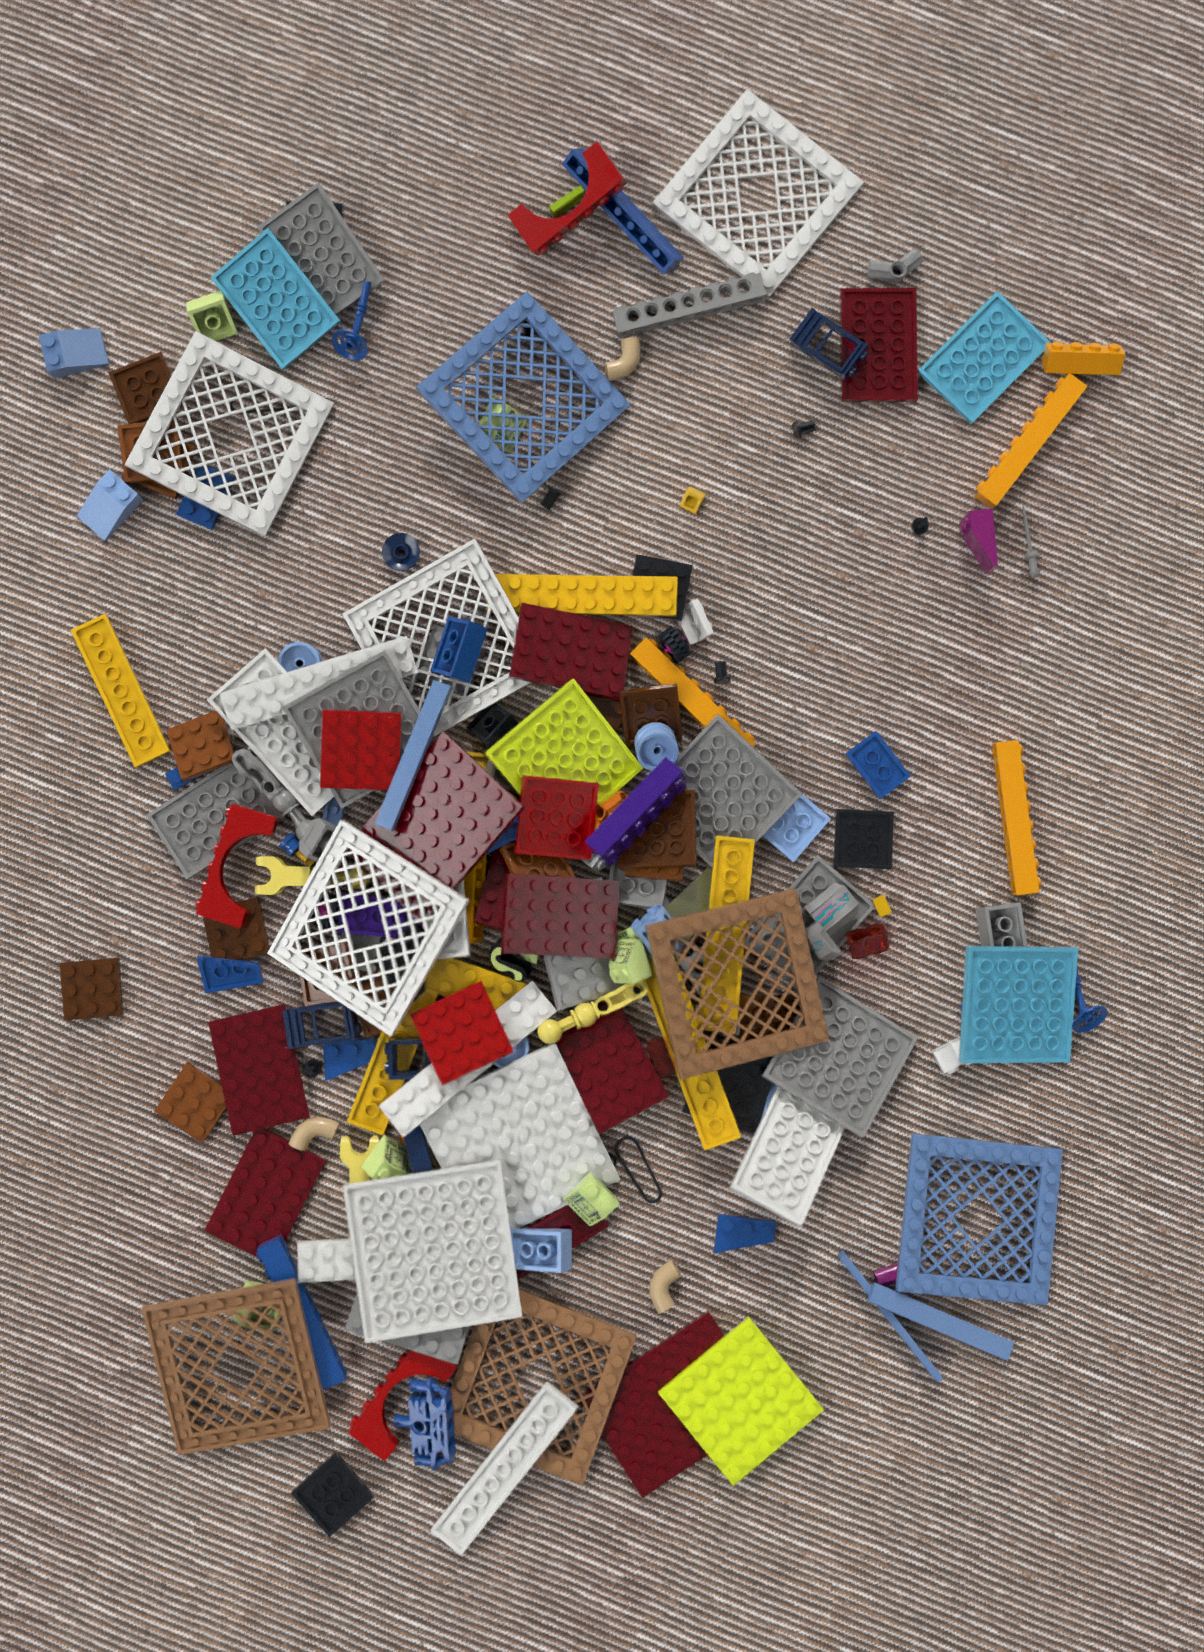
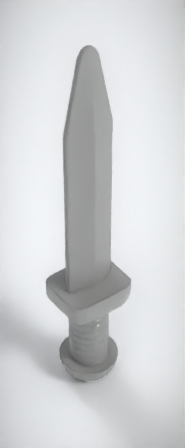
[1022,505,1040,577]

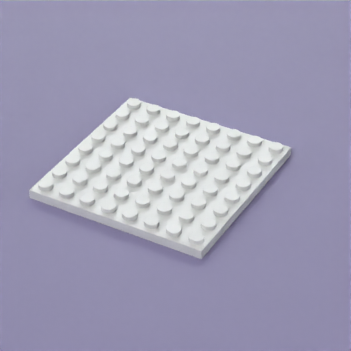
[420,1043,620,1229]
[343,1160,522,1343]

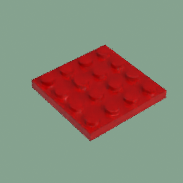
[320,709,402,790]
[514,775,599,860]
[410,981,514,1086]

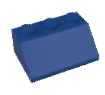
[430,616,488,683]

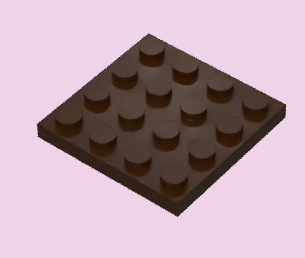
[618,790,697,870]

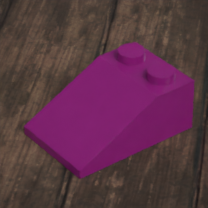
[959,509,998,574]

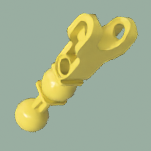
[255,856,371,895]
[537,980,648,1044]
[340,1135,380,1239]

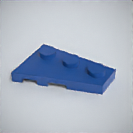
[197,955,264,993]
[323,1038,379,1081]
[713,1213,776,1253]

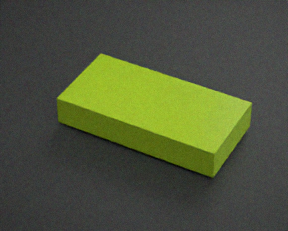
[549,185,584,218]

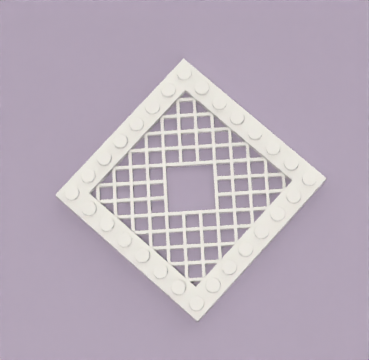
[652,89,864,299]
[125,331,334,537]
[343,539,532,737]
[267,820,470,1036]

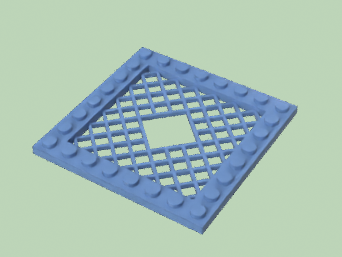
[416,291,631,504]
[895,1133,1063,1305]

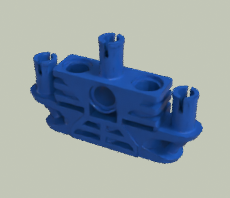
[393,1377,455,1471]

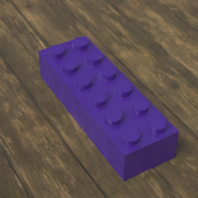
[585,757,687,867]

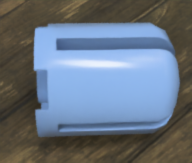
[631,904,686,956]

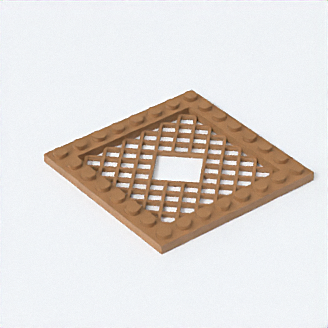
[645,888,829,1080]
[141,1278,331,1455]
[451,1288,637,1486]

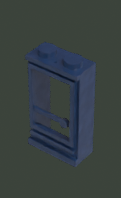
[789,308,869,381]
[282,1001,362,1049]
[385,1037,431,1080]

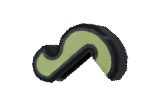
[489,937,533,982]

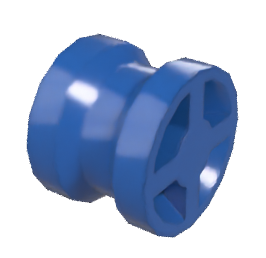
[279,833,299,857]

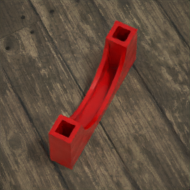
[507,141,627,256]
[195,803,280,928]
[348,1350,459,1462]

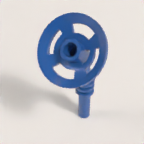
[331,280,372,361]
[1072,967,1108,1033]

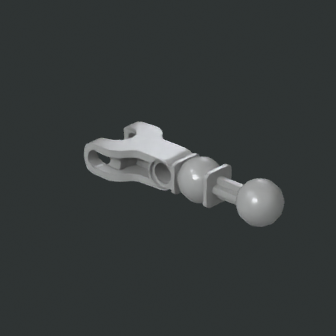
[232,746,312,840]

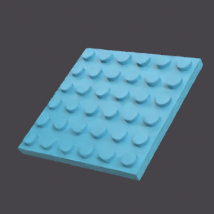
[959,946,1078,1063]

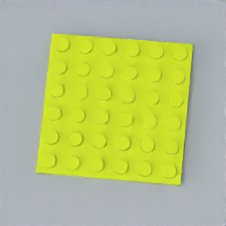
[485,679,644,804]
[658,1316,824,1486]

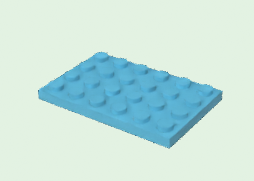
[210,228,341,370]
[918,291,1051,424]

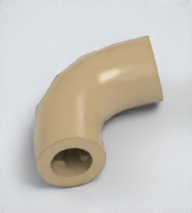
[605,337,641,381]
[289,1117,340,1151]
[649,1260,682,1314]

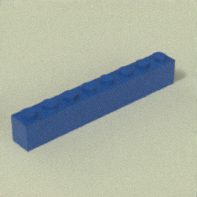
[562,148,684,274]
[257,1234,348,1390]

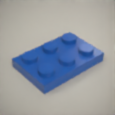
[176,466,235,530]
[845,731,911,800]

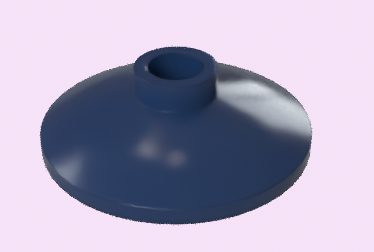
[382,533,420,571]

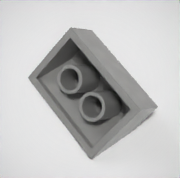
[975,902,1027,946]

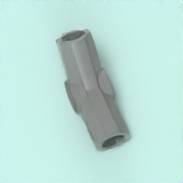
[867,248,924,284]

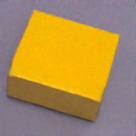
[679,486,706,514]
[873,894,892,917]

